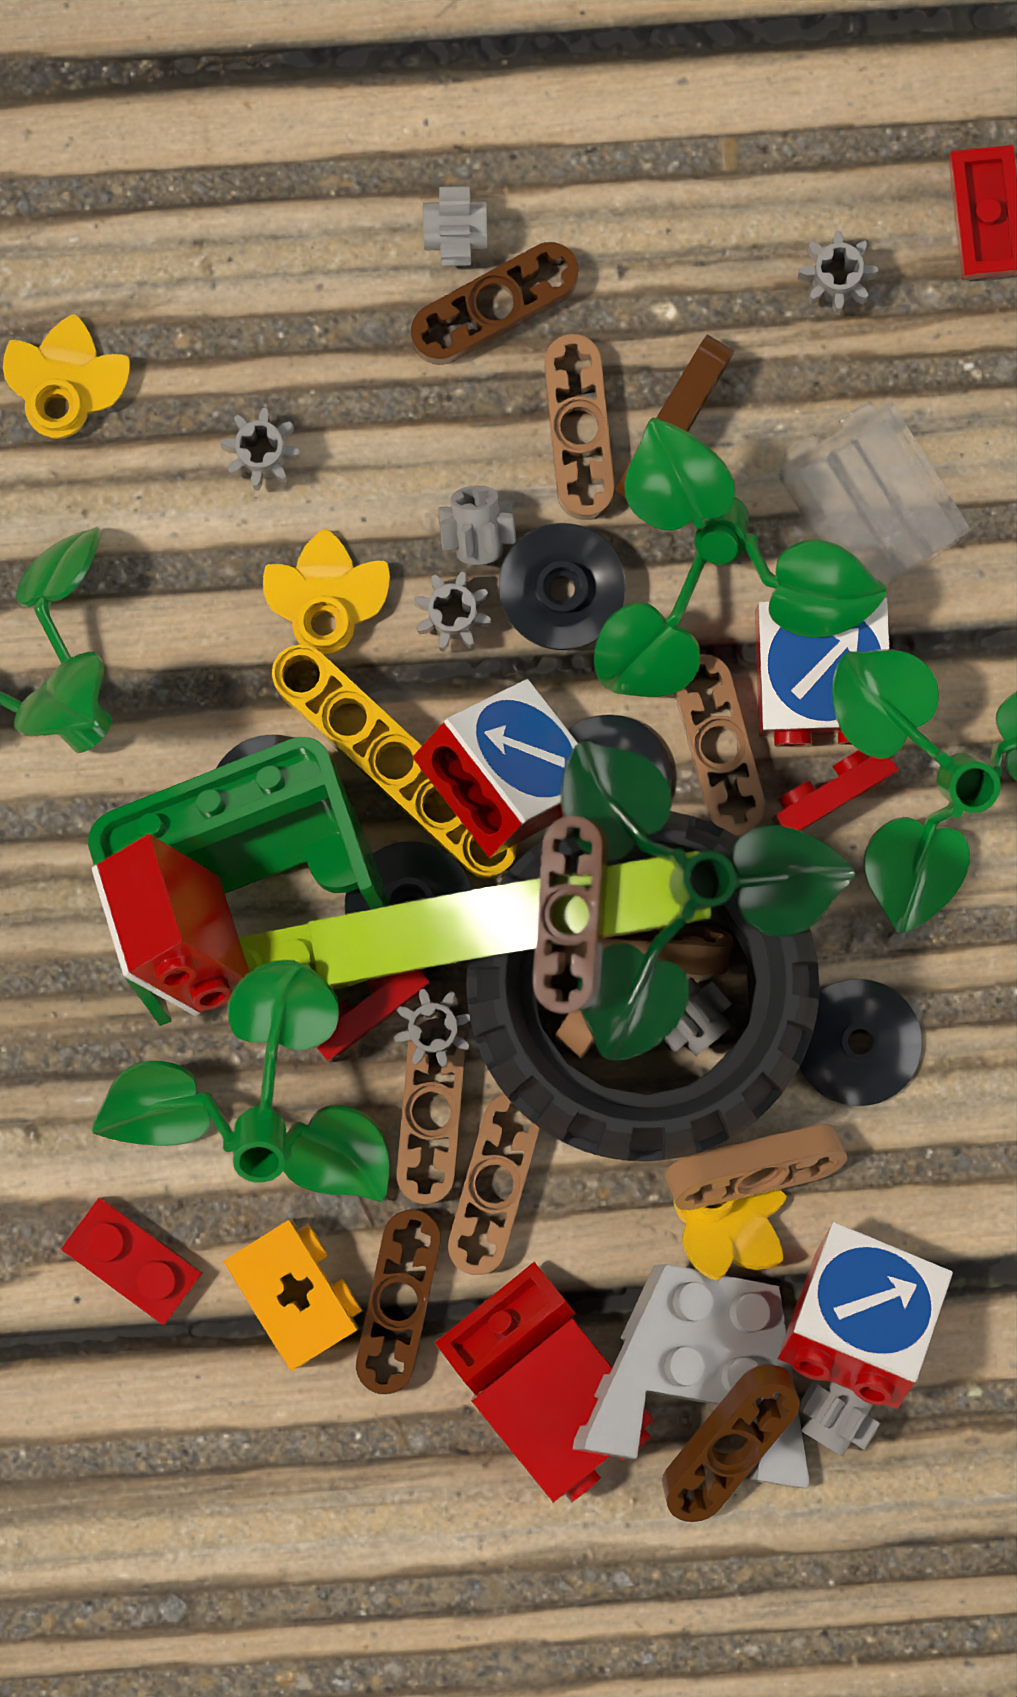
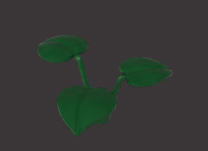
[561,741,855,1061]

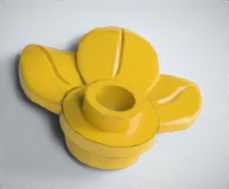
[3,315,130,439]
[263,529,390,656]
[673,1189,787,1281]

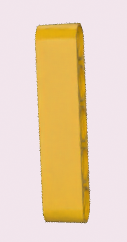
[272,644,517,880]

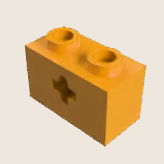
[223,1219,362,1371]

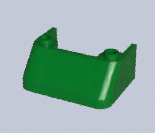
[88,737,390,1026]

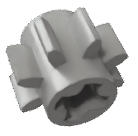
[423,186,487,266]
[797,231,878,315]
[220,408,301,491]
[438,485,516,565]
[414,571,491,652]
[663,976,733,1056]
[394,989,470,1068]
[799,1382,881,1456]

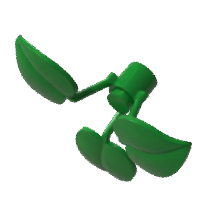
[594,417,887,697]
[0,527,112,753]
[832,649,1017,933]
[92,960,389,1202]

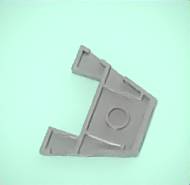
[573,1264,809,1489]

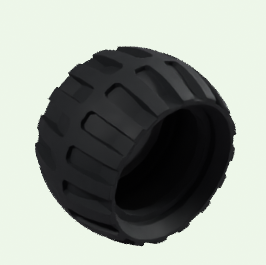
[467,811,819,1162]

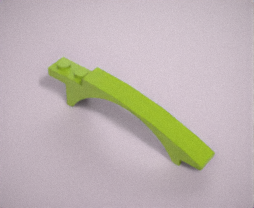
[227,851,711,1005]

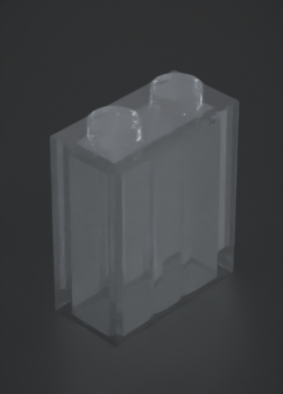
[778,401,971,586]

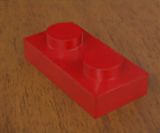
[948,145,1017,280]
[772,750,898,831]
[316,969,431,1062]
[61,1197,203,1326]
[435,1262,576,1395]

